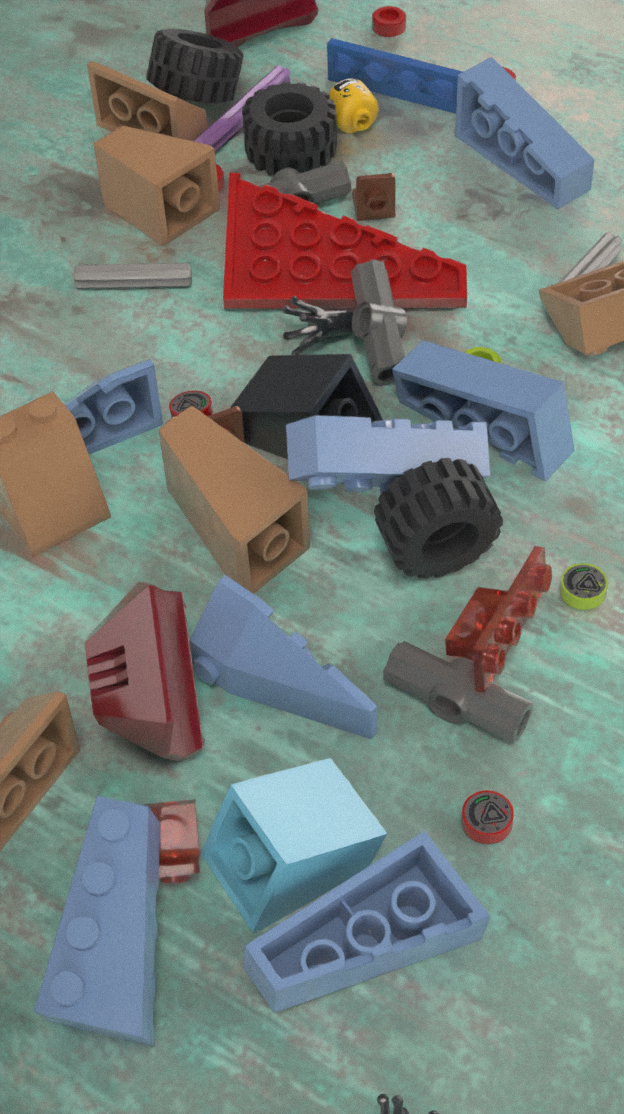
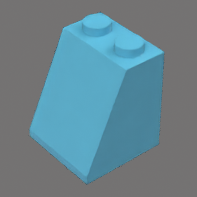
[200,758,387,933]

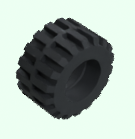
[146,29,244,104]
[242,82,337,175]
[374,458,503,578]

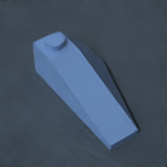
[64,359,163,455]
[189,575,377,739]

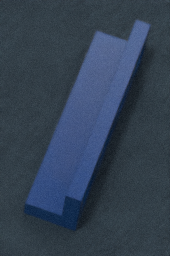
[327,38,463,114]

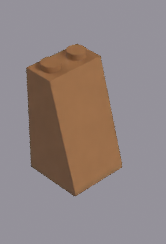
[158,405,310,594]

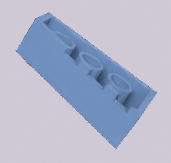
[455,57,595,209]
[392,340,575,482]
[286,415,490,494]
[34,796,160,1047]
[243,831,490,1013]

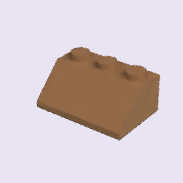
[87,61,207,141]
[539,261,624,356]
[0,691,80,851]

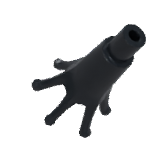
[282,296,355,355]

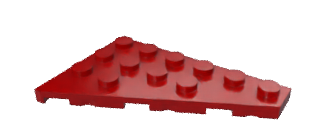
[223,173,467,309]

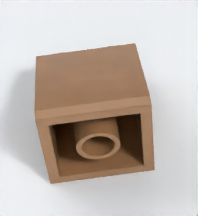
[93,126,220,246]
[0,391,111,557]

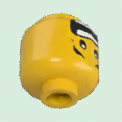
[329,78,379,133]

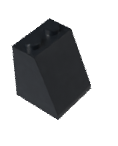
[230,354,383,459]

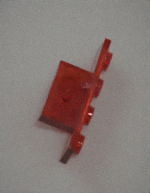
[445,546,552,693]

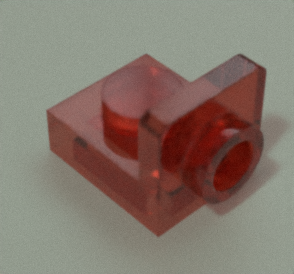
[144,799,201,884]

